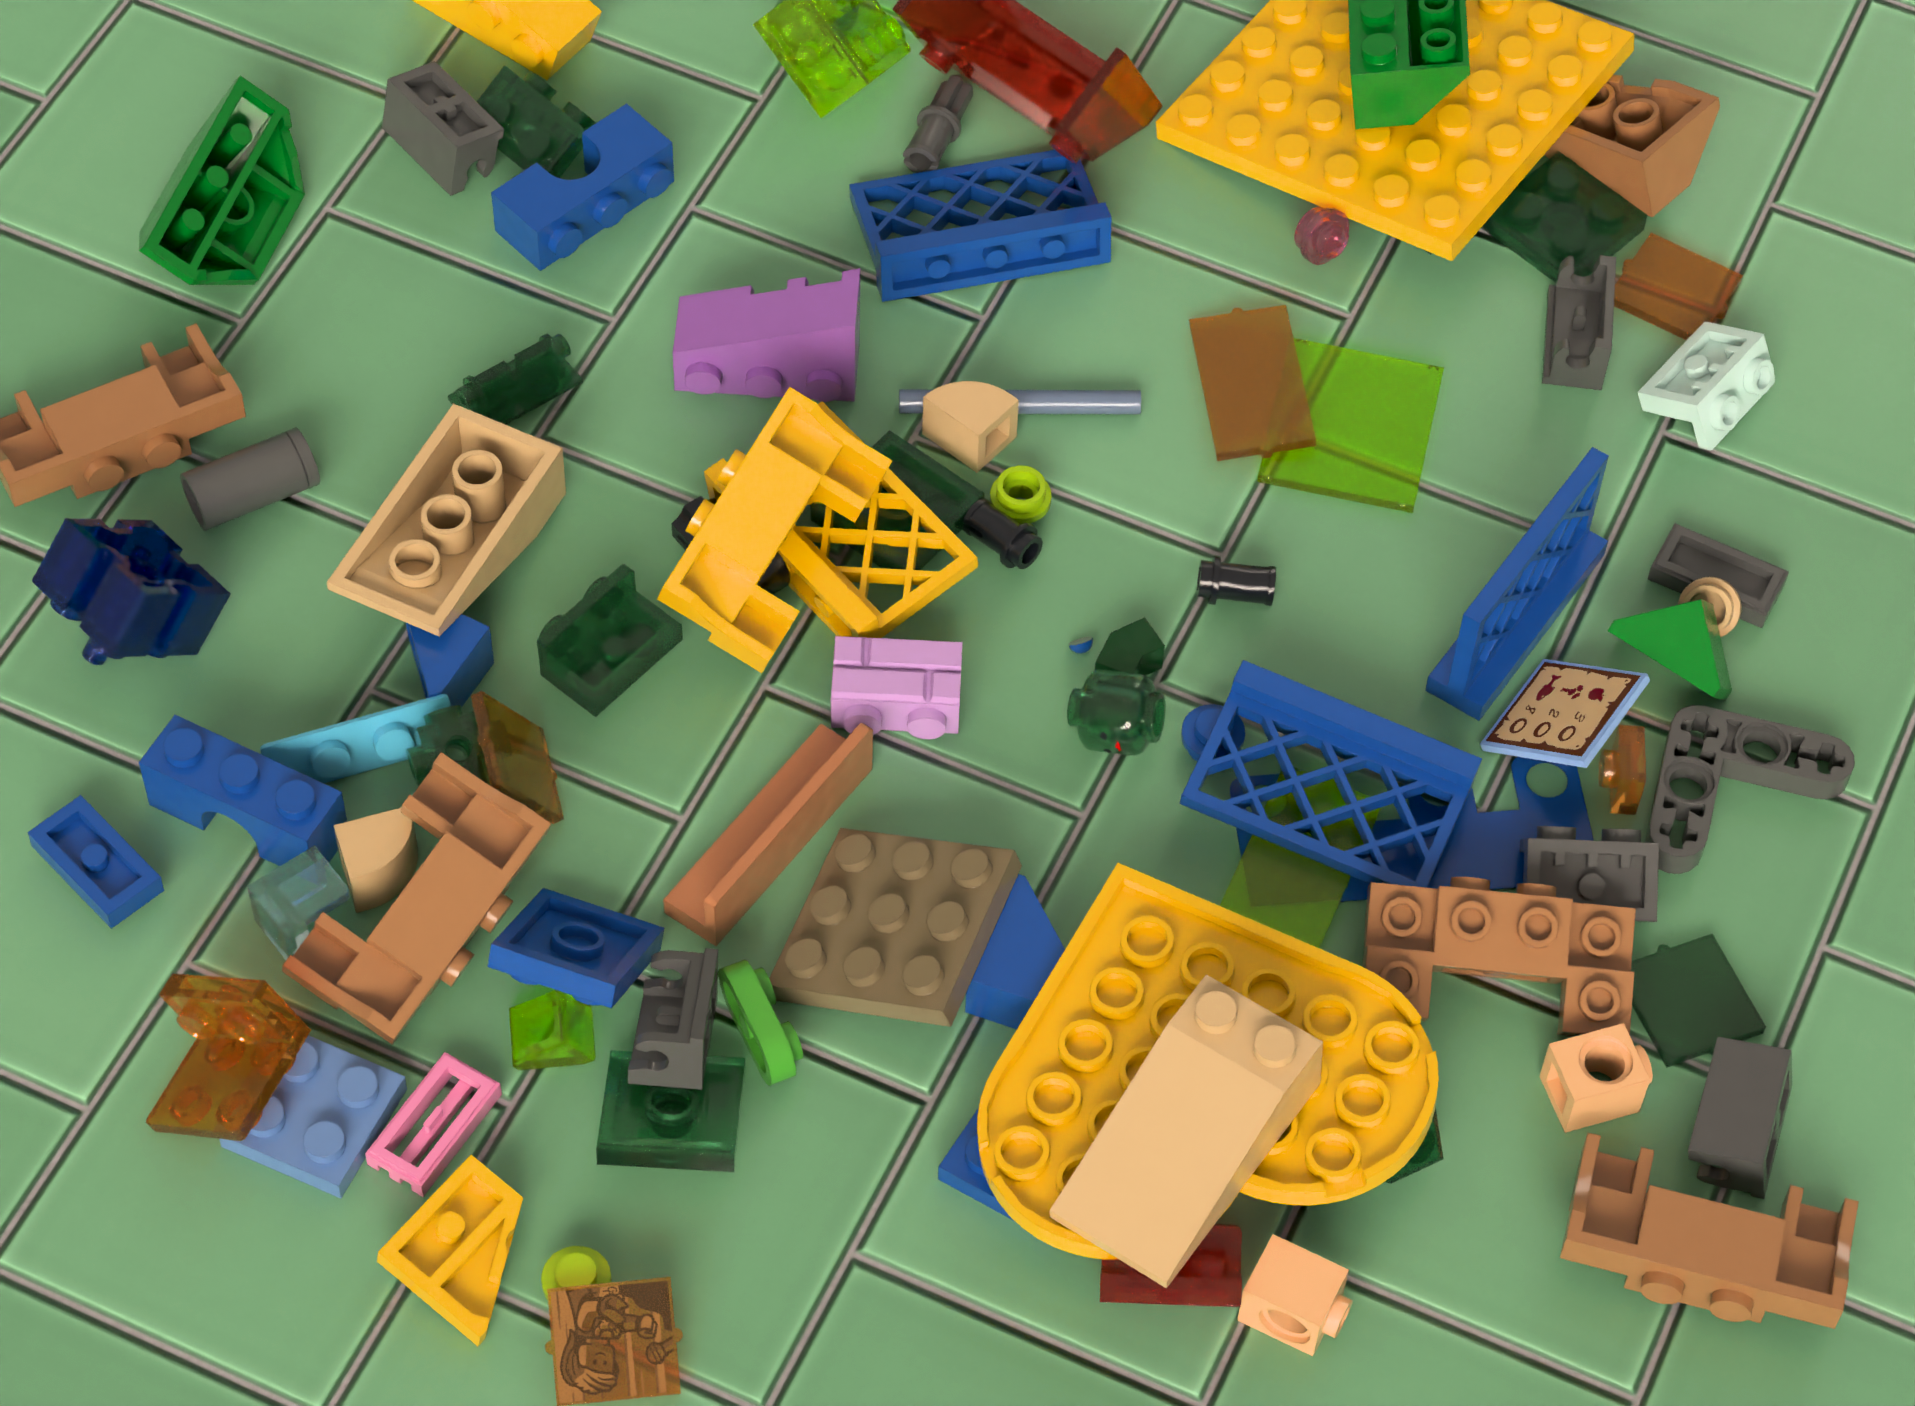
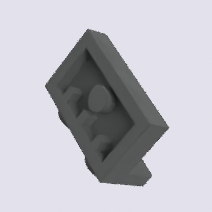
[1520,826,1659,922]

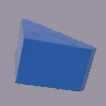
[405,614,494,719]

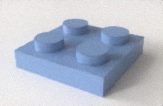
[218,1026,407,1198]

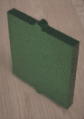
[1631,934,1766,1068]

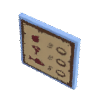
[1480,659,1650,768]

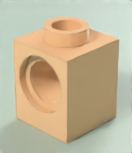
[1539,1023,1653,1133]
[1237,1234,1353,1356]

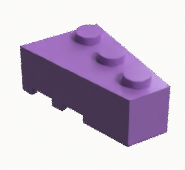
[673,268,861,402]

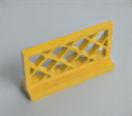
[704,401,978,638]

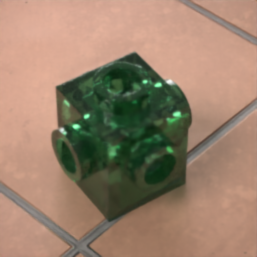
[406,705,505,791]

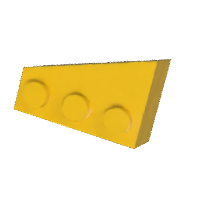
[412,0,602,80]

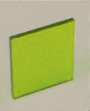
[1257,337,1444,513]

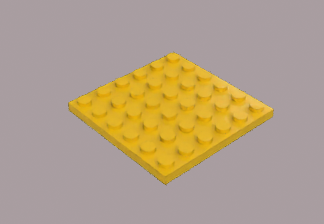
[1156,0,1634,261]

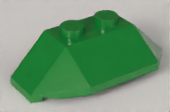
[139,75,305,285]

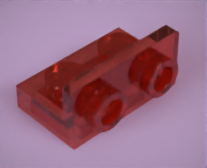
[1100,1224,1242,1307]

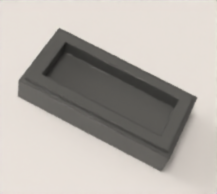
[1648,523,1789,628]

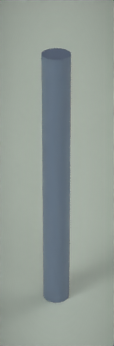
[899,389,1141,414]

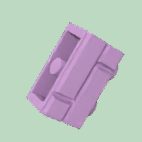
[831,636,963,739]

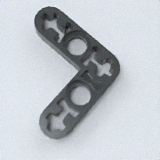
[1645,705,1855,874]

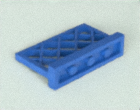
[849,146,1112,302]
[1425,447,1609,721]
[1180,660,1482,888]

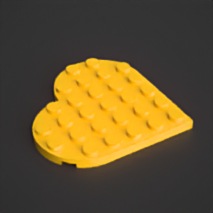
[977,863,1439,1260]

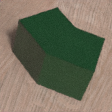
[1093,617,1165,698]

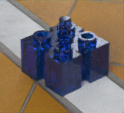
[32,518,231,665]

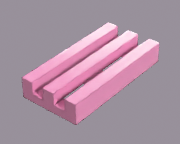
[365,1052,502,1197]

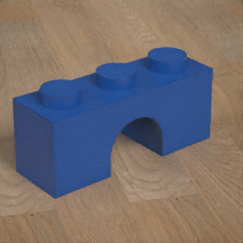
[491,103,674,271]
[139,715,347,883]

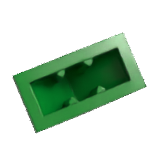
[1607,599,1732,701]

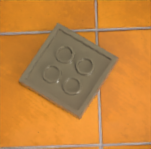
[769,828,1022,1027]

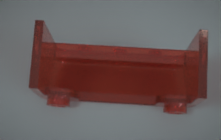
[892,0,1163,164]

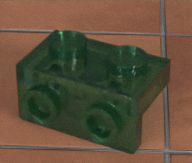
[477,65,597,178]
[537,564,683,717]

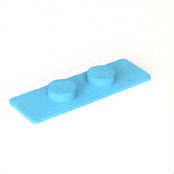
[260,694,458,783]

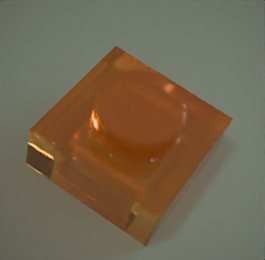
[1599,725,1646,815]

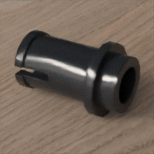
[962,498,1043,569]
[1197,555,1276,606]

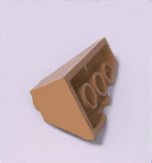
[1544,75,1720,217]

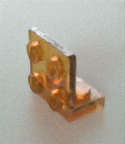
[146,973,311,1141]

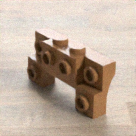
[0,323,246,507]
[282,752,551,1045]
[1363,877,1636,1036]
[1560,1133,1859,1329]

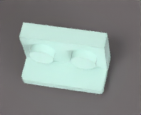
[1637,321,1775,451]

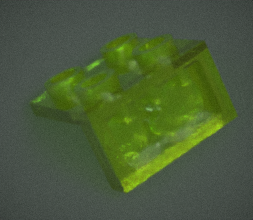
[753,0,911,118]

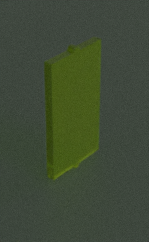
[1219,767,1382,948]

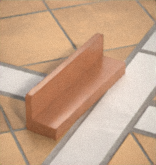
[663,723,873,946]

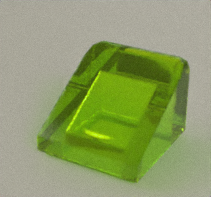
[509,990,596,1070]

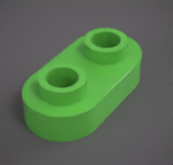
[718,959,803,1086]

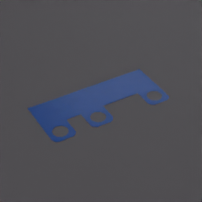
[1230,757,1594,909]

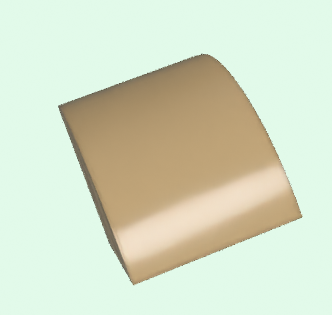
[922,381,1019,473]
[334,807,418,913]

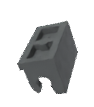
[382,61,504,196]
[1542,255,1616,390]
[628,948,719,1090]
[1688,1036,1792,1199]

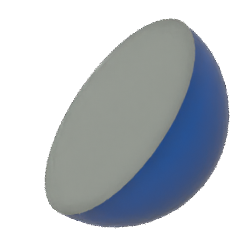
[1068,637,1093,654]

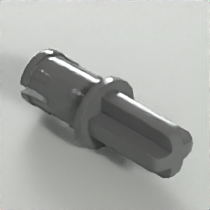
[903,75,973,173]

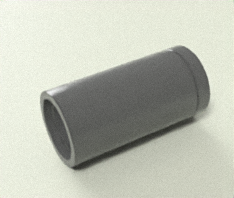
[180,427,320,531]

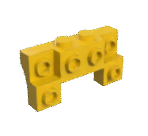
[657,387,892,673]

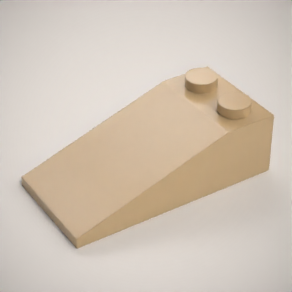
[327,403,566,637]
[1050,974,1323,1289]

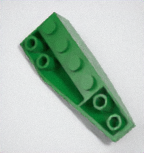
[1348,0,1470,129]

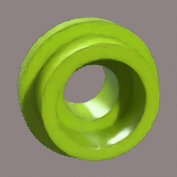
[990,465,1052,524]

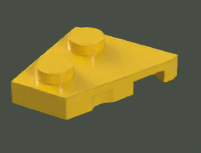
[377,1155,523,1346]

